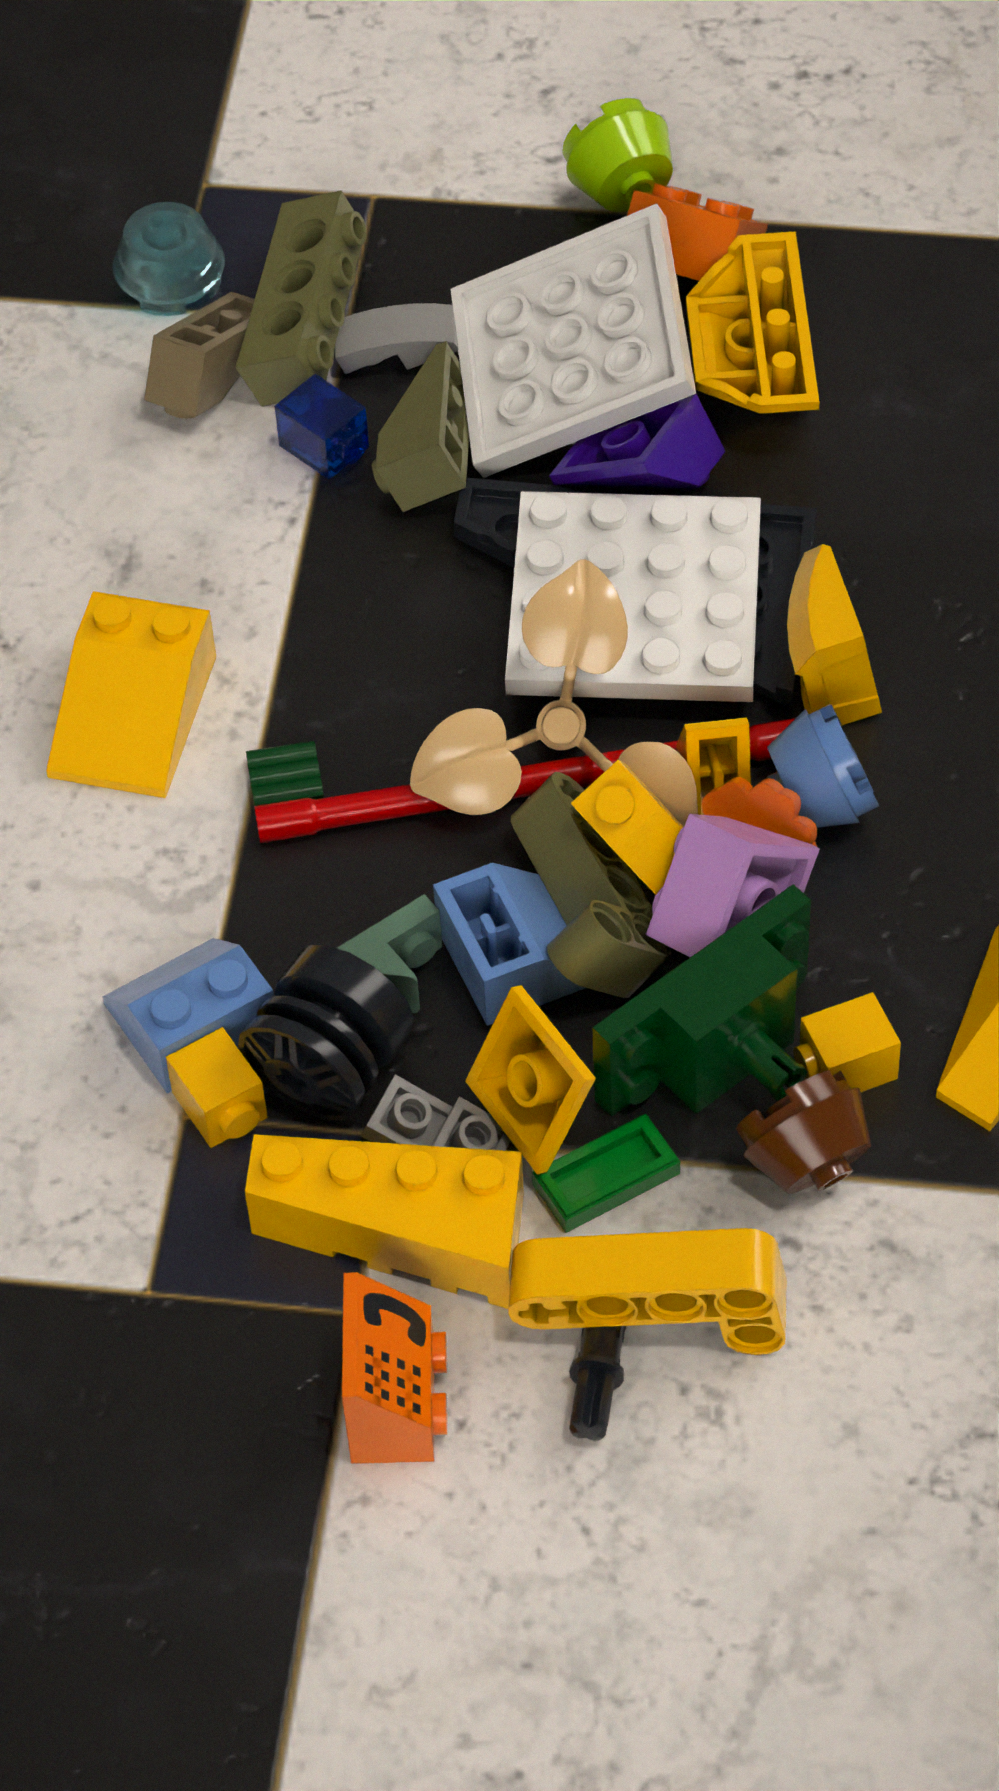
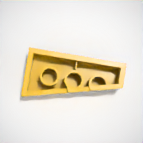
[245,1134,524,1309]

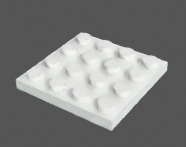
[450,204,696,478]
[505,492,761,702]

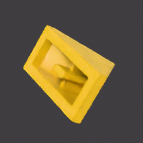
[677,717,751,815]

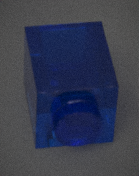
[274,374,369,480]

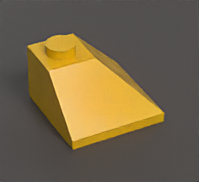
[465,985,596,1174]

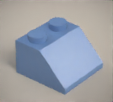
[102,938,274,1094]

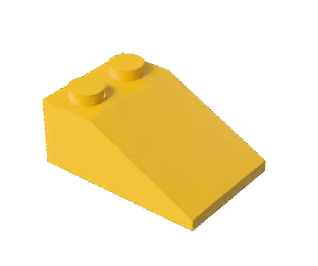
[46,591,217,798]

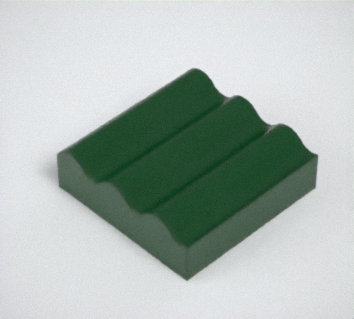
[246,741,324,806]

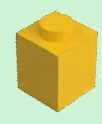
[793,992,901,1092]
[166,1027,268,1148]

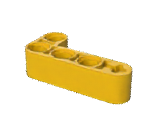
[508,1228,787,1355]

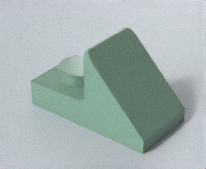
[337,894,442,1013]

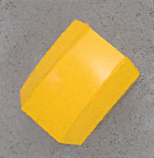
[787,544,882,726]

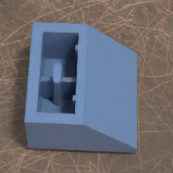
[433,863,585,1026]

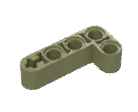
[511,772,674,998]

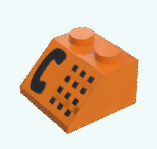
[342,1272,448,1464]

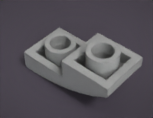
[335,303,458,374]
[361,1074,511,1151]

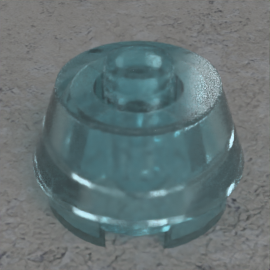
[113,202,225,316]

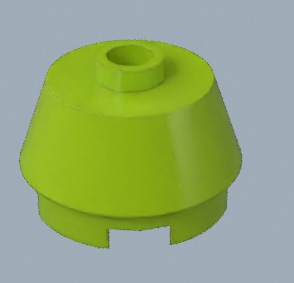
[562,98,673,212]

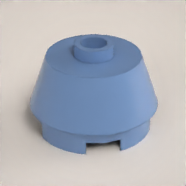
[767,704,880,828]

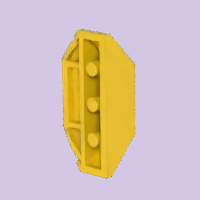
[686,231,820,414]

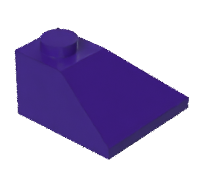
[549,394,725,492]

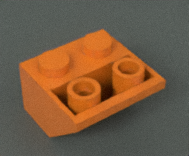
[627,183,768,281]

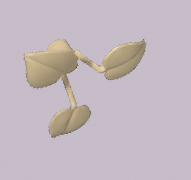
[410,559,698,827]

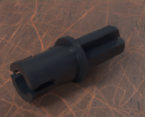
[569,1326,627,1441]

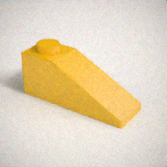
[571,760,683,895]

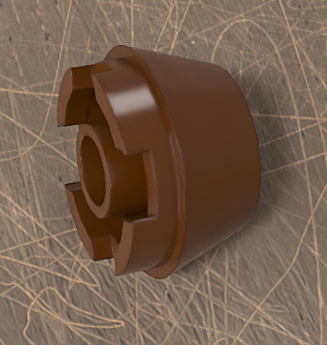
[736,1070,871,1194]

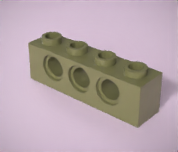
[235,190,366,406]

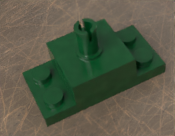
[593,884,811,1117]

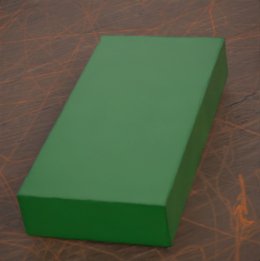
[532,1114,680,1233]

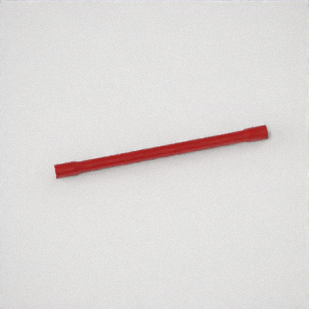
[254,718,796,843]

